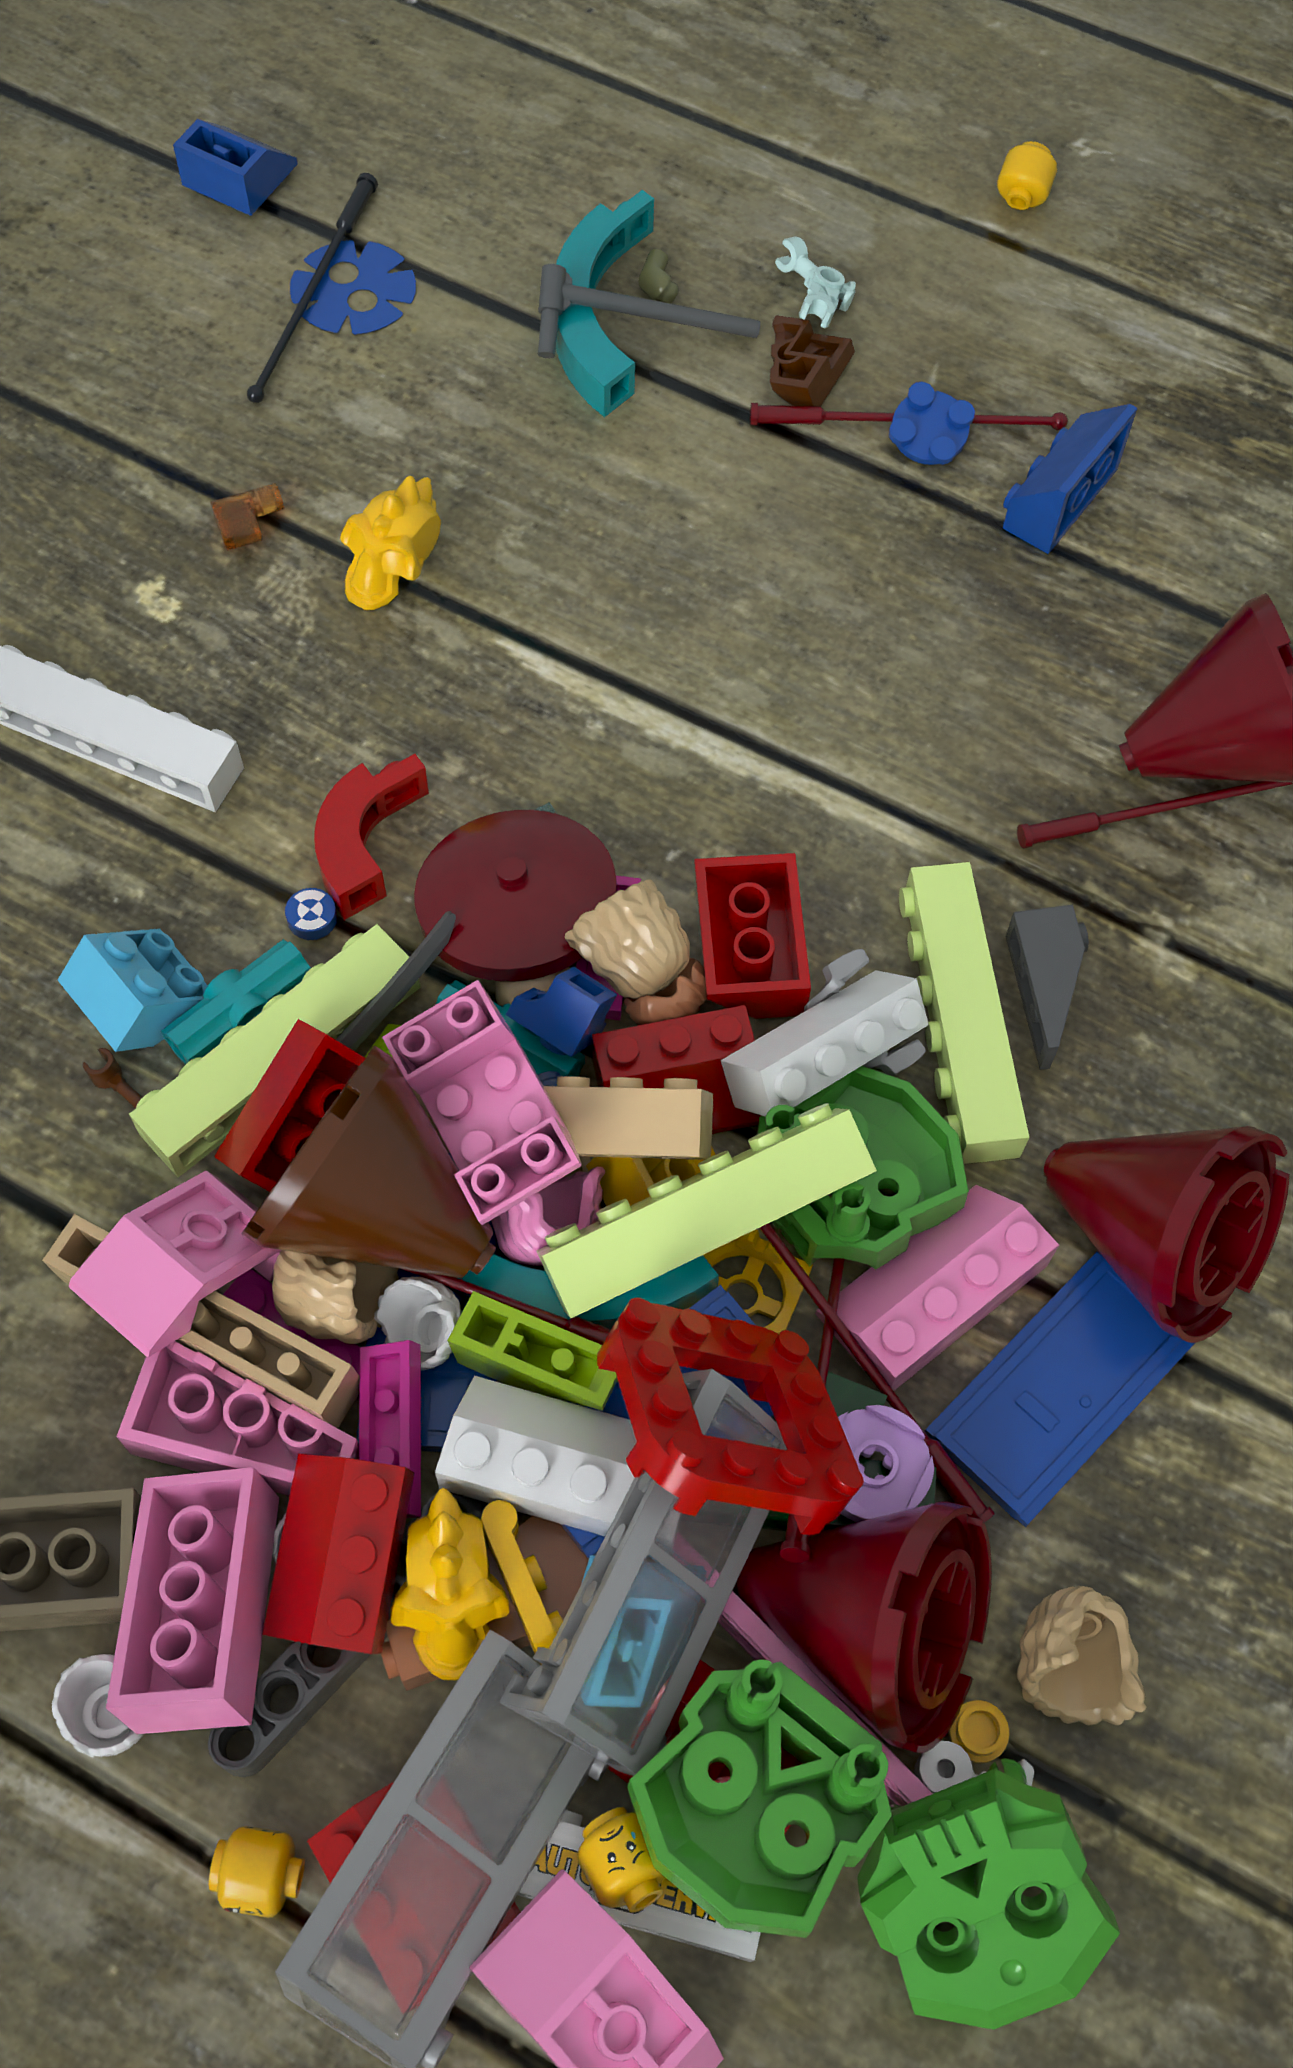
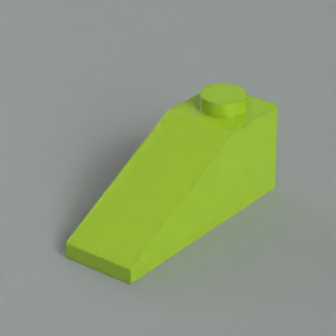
[447,1291,618,1411]

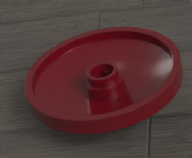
[414,810,618,982]

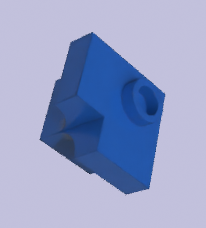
[506,967,617,1057]

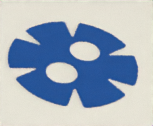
[290,240,416,334]

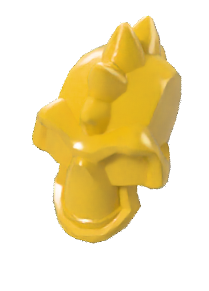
[340,476,441,610]
[390,1488,510,1681]

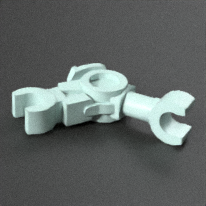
[775,237,856,328]

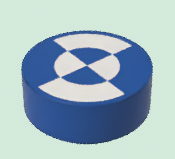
[285,888,337,940]

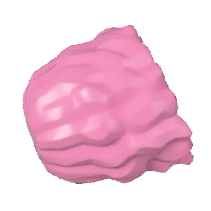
[491,1166,605,1267]

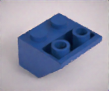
[173,119,298,216]

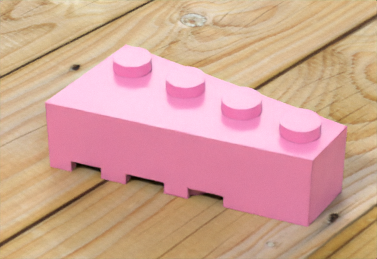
[116,1341,359,1496]

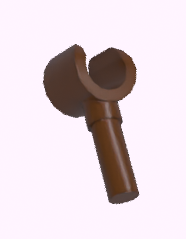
[83,1048,143,1108]

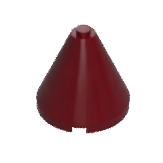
[1119,593,1293,782]
[1044,1126,1290,1343]
[734,1501,992,1753]

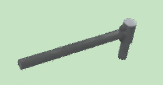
[538,264,760,358]

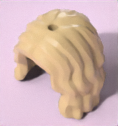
[565,879,690,998]
[272,1250,399,1344]
[1017,1586,1146,1725]

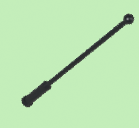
[247,172,378,403]

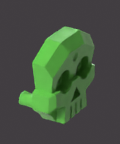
[758,1066,969,1270]
[627,1659,892,1938]
[857,1759,1120,2030]

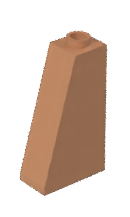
[381,1516,589,1691]

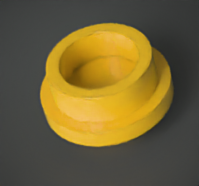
[949,1700,1009,1763]

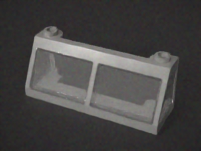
[499,1369,787,1776]
[275,1630,614,2068]

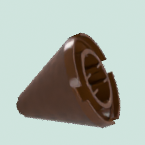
[241,1045,496,1278]

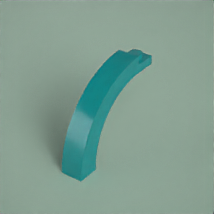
[556,190,654,418]
[447,1254,719,1329]

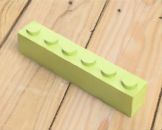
[899,862,1030,1164]
[129,924,421,1178]
[537,1103,877,1318]

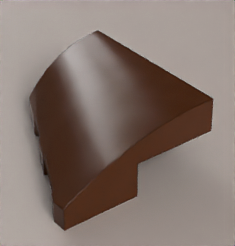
[770,315,855,406]

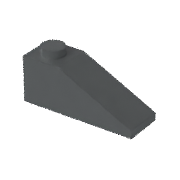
[1005,904,1089,1070]

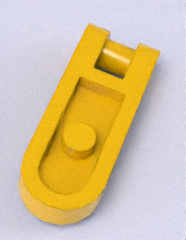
[481,1500,563,1665]

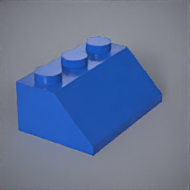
[1002,404,1137,554]

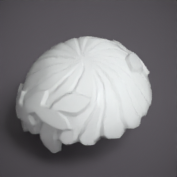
[374,1277,462,1371]
[52,1654,144,1758]

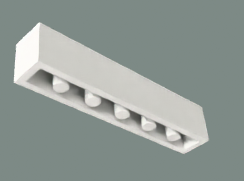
[0,645,244,813]

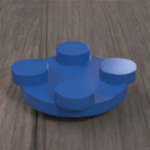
[889,382,975,465]

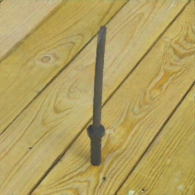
[336,911,456,1051]

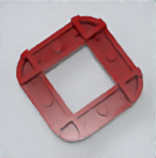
[597,1298,864,1535]

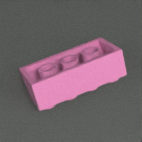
[815,1185,1059,1391]

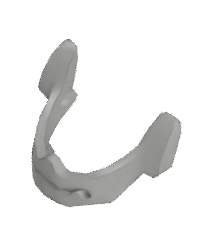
[804,949,926,1077]

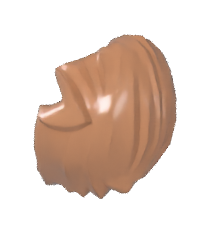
[623,958,707,1025]

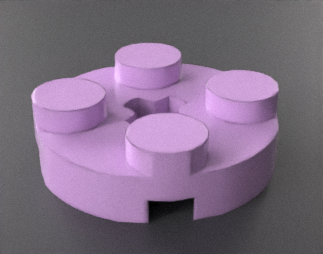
[838,1405,934,1522]

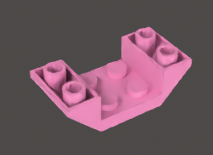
[382,980,582,1225]
[69,1171,281,1358]
[469,1869,724,2068]

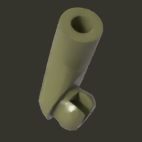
[639,249,679,303]

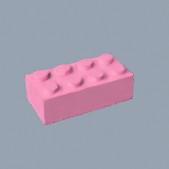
[106,1467,279,1734]

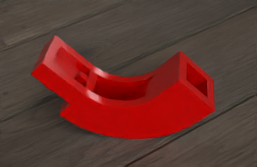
[314,753,429,920]

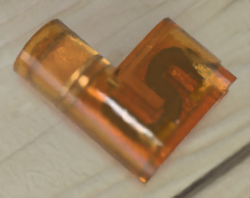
[210,483,284,551]

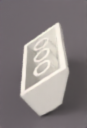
[435,1376,678,1552]

